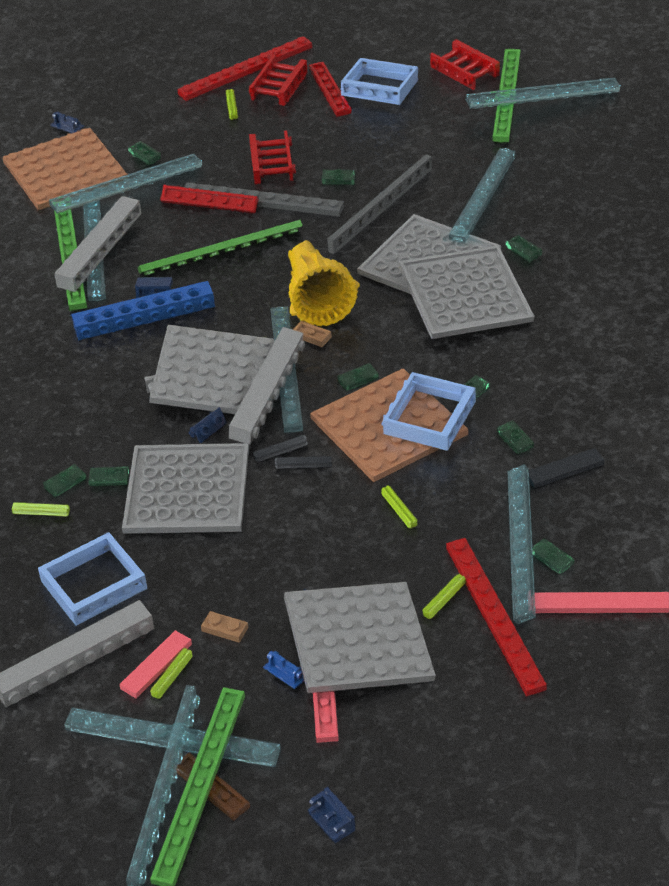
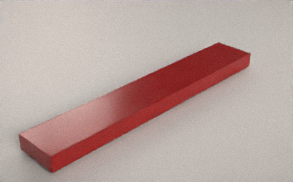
[309,62,352,117]
[160,185,259,214]

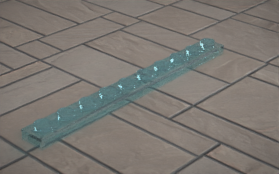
[466,78,620,109]
[449,148,515,243]
[49,154,202,213]
[83,192,106,301]
[270,306,303,433]
[507,464,536,624]
[126,685,200,886]
[64,708,281,767]

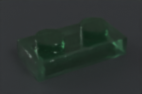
[128,141,161,165]

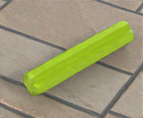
[226,89,238,120]
[381,485,417,529]
[12,502,70,517]
[422,574,466,619]
[150,648,193,699]

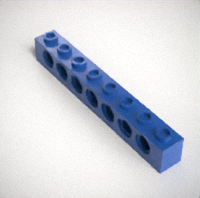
[71,281,215,340]

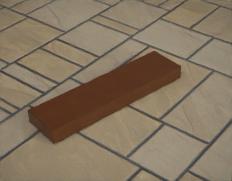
[173,752,250,821]

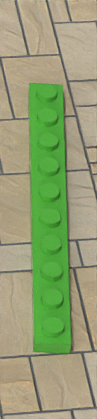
[493,49,520,143]
[53,202,87,311]
[138,220,302,276]
[150,687,245,886]

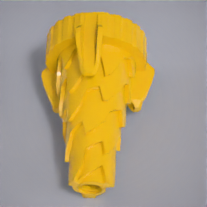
[288,240,360,326]

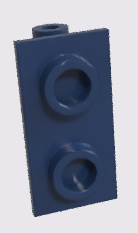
[50,112,84,133]
[189,407,227,443]

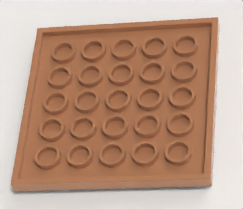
[3,128,128,210]
[310,369,468,482]

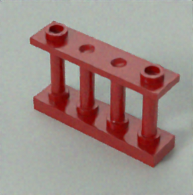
[430,39,500,90]
[249,55,308,106]
[249,131,296,185]

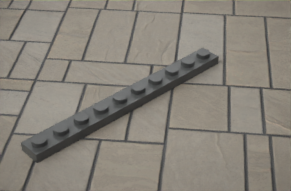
[327,155,432,254]
[185,183,344,217]

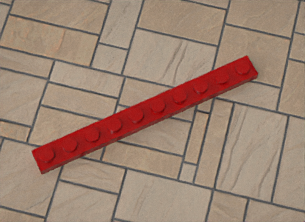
[177,36,312,101]
[446,538,547,696]

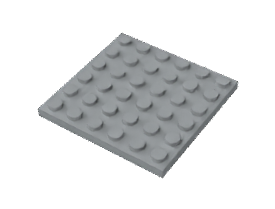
[357,214,501,294]
[399,245,535,339]
[149,325,275,414]
[122,443,249,534]
[284,582,436,693]

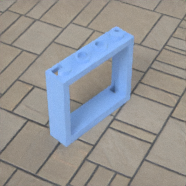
[341,58,418,105]
[381,372,476,451]
[38,532,147,625]

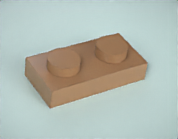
[293,321,332,347]
[201,611,248,643]

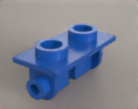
[263,651,304,689]

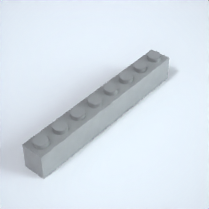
[54,196,141,292]
[229,327,305,445]
[0,600,154,707]

